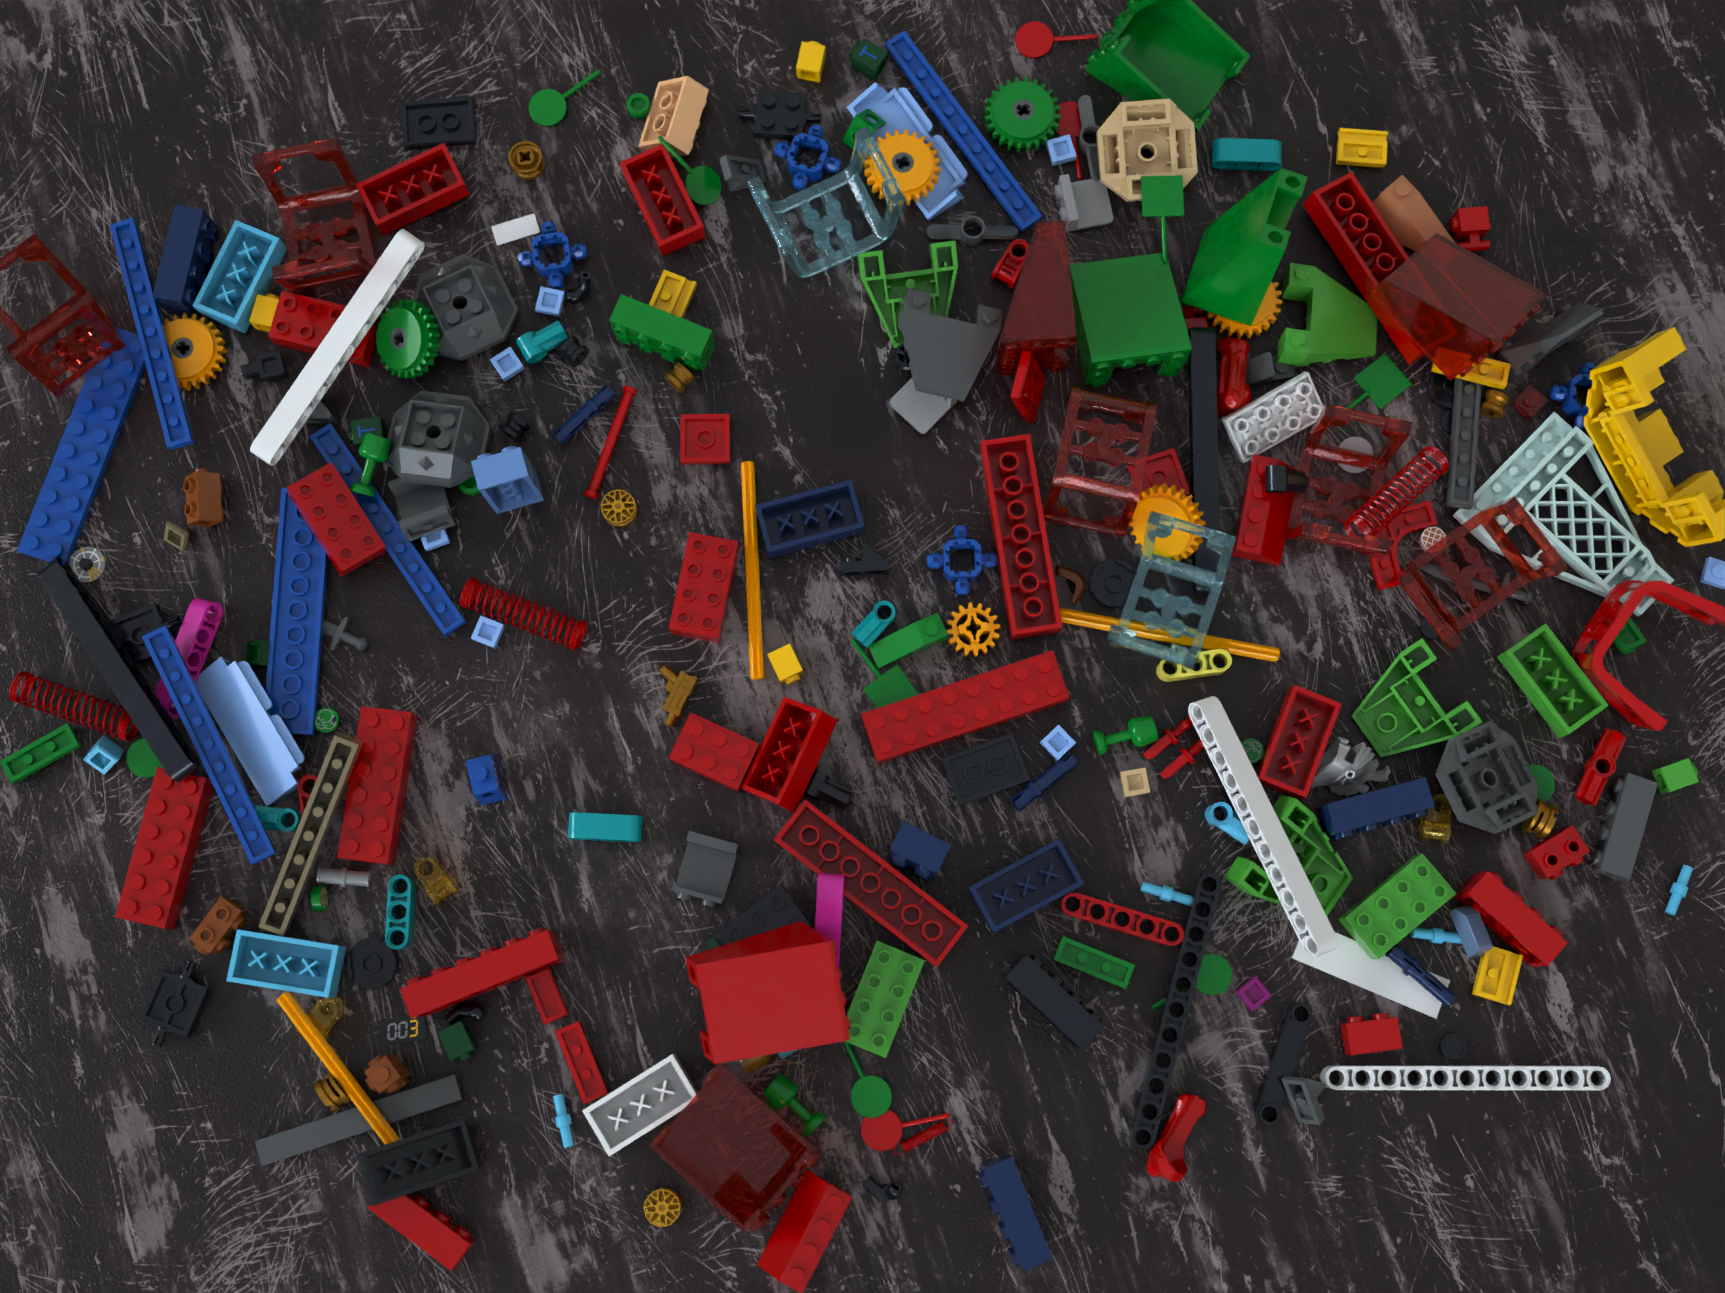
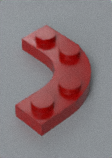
[1369,501,1438,591]

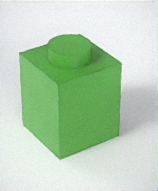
[1651,758,1699,794]

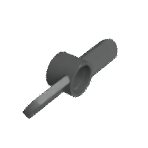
[1078,95,1100,181]
[927,216,1018,246]

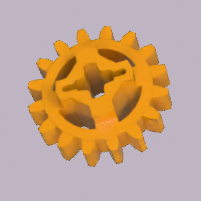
[946,602,1000,657]

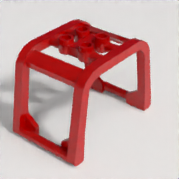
[1570,580,1725,731]

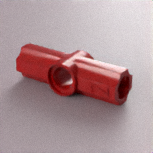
[1573,728,1626,806]

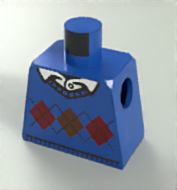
[466,753,507,805]

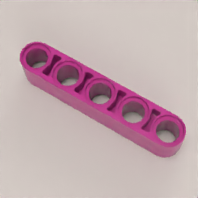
[155,598,223,719]
[815,873,844,967]

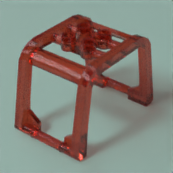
[252,137,375,294]
[0,233,127,398]
[1043,385,1157,537]
[1286,404,1412,558]
[1397,496,1568,651]

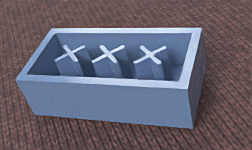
[471,446,544,514]

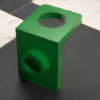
[842,109,886,154]

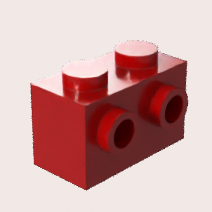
[1522,825,1590,881]
[1340,1012,1403,1055]

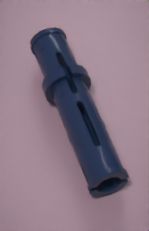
[552,384,616,446]
[1010,752,1079,812]
[1385,944,1456,1007]

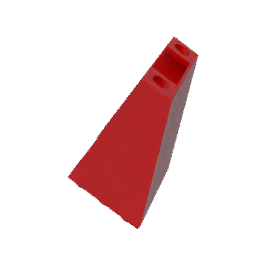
[685,921,851,1064]

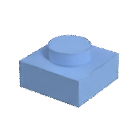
[1046,134,1077,166]
[535,286,565,317]
[490,347,525,382]
[421,529,450,551]
[1700,557,1725,589]
[471,615,505,649]
[1040,725,1076,761]

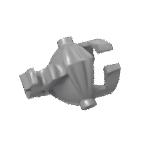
[1310,736,1391,797]

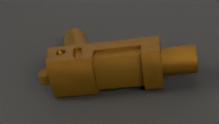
[659,665,698,728]

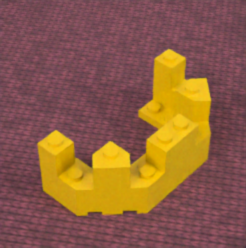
[1583,327,1725,547]

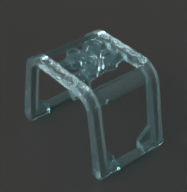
[746,127,906,278]
[1107,511,1237,673]

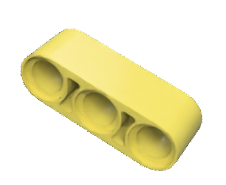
[1156,649,1232,682]

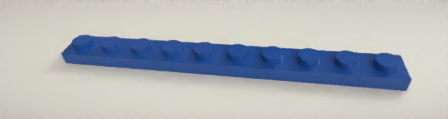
[885,30,1043,233]
[110,217,195,451]
[309,423,467,636]
[141,625,277,865]

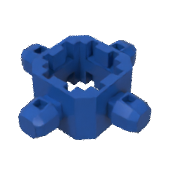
[774,124,842,191]
[518,221,588,289]
[1549,362,1596,431]
[927,525,997,596]

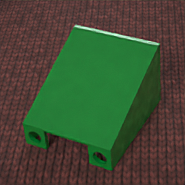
[1084,0,1250,132]
[1181,168,1308,326]
[1067,253,1192,387]

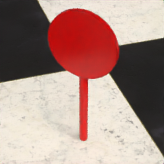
[1015,22,1098,58]
[1055,102,1083,180]
[861,1110,950,1151]

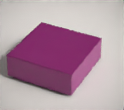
[1235,975,1272,1012]

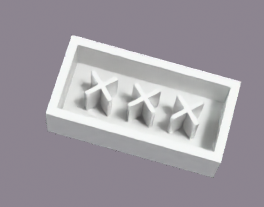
[582,1053,702,1156]

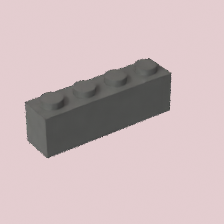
[1591,773,1658,881]

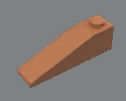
[1372,175,1463,270]

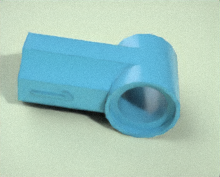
[1205,802,1250,845]

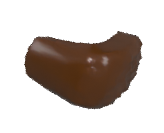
[1055,565,1085,606]

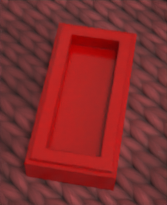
[525,967,569,1025]

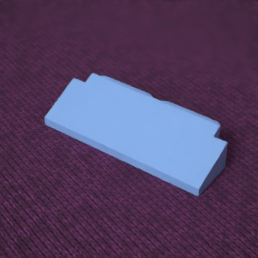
[847,82,968,220]
[196,656,305,807]

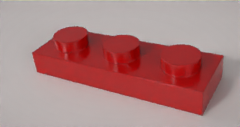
[555,1021,609,1104]

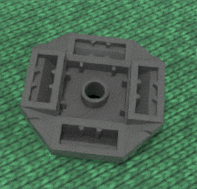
[412,254,519,361]
[385,390,492,488]
[1435,721,1538,834]

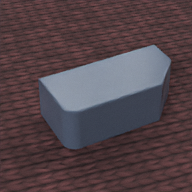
[1449,905,1492,958]

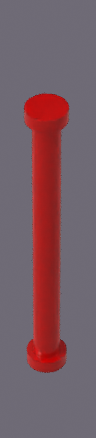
[584,385,638,500]

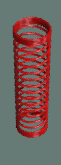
[1344,446,1449,545]
[460,577,587,651]
[9,671,138,742]

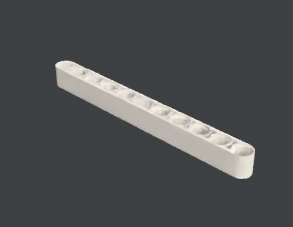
[250,229,425,466]
[1188,696,1338,958]
[1320,1065,1611,1090]

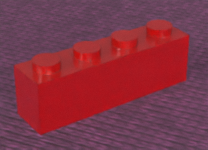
[367,1193,475,1271]

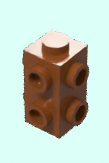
[183,468,224,527]
[189,896,248,955]
[364,1053,412,1094]

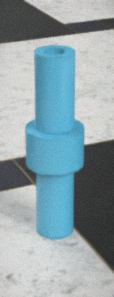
[1665,865,1693,916]
[1140,881,1192,906]
[1410,927,1462,944]
[553,1094,574,1148]

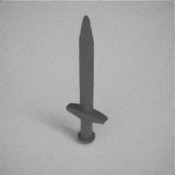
[1417,564,1534,609]
[271,601,368,651]

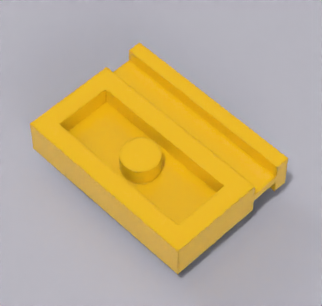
[1336,128,1388,168]
[649,270,697,318]
[1472,946,1523,1006]

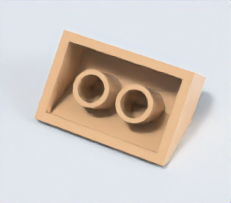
[638,76,709,158]

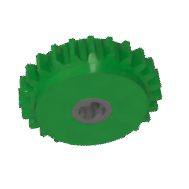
[984,77,1061,153]
[375,299,440,378]

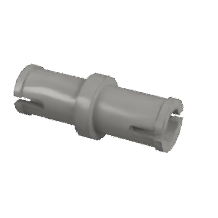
[317,867,372,887]

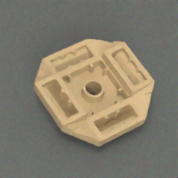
[1096,99,1198,202]

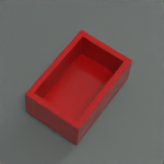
[669,712,760,793]

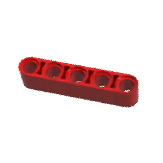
[1059,892,1184,946]

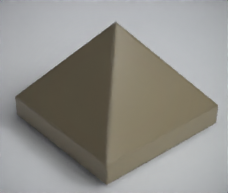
[164,521,189,552]

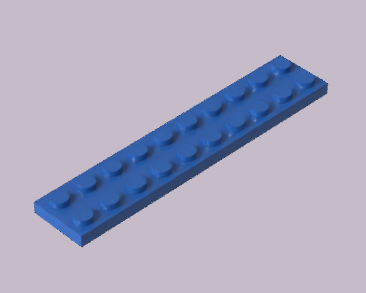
[17,325,146,566]
[265,488,328,736]

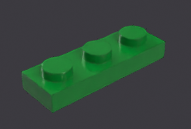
[0,723,82,784]
[1053,936,1135,989]

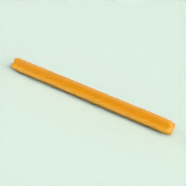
[741,461,764,680]
[1060,608,1280,662]
[277,991,401,1144]

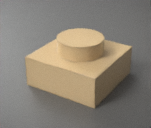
[1119,768,1150,798]

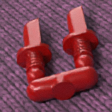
[1142,715,1205,779]

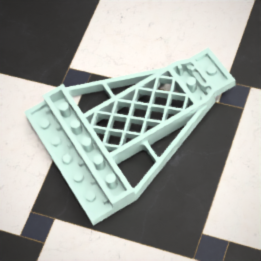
[1452,412,1674,617]

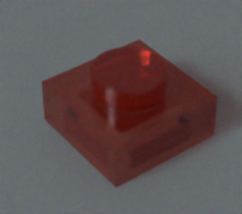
[1511,384,1548,420]

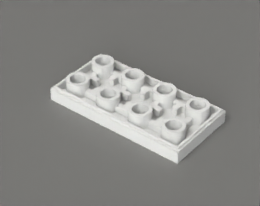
[1221,372,1327,463]

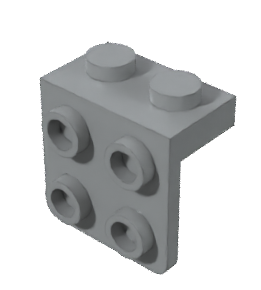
[1054,174,1114,232]
[890,378,957,434]

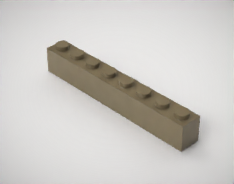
[258,732,364,936]

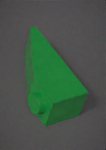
[869,613,948,669]

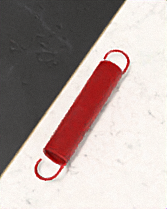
[893,1119,954,1155]

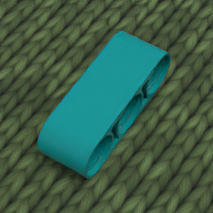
[1212,138,1282,171]
[568,812,643,842]
[385,874,417,950]

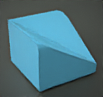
[83,735,124,775]

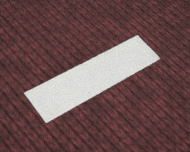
[1292,932,1450,1019]

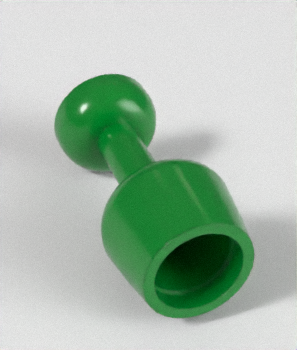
[349,432,391,497]
[1092,716,1158,756]
[762,1073,826,1136]

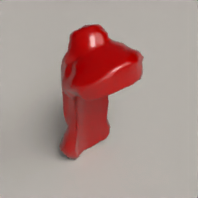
[1216,337,1252,417]
[1146,1093,1207,1182]

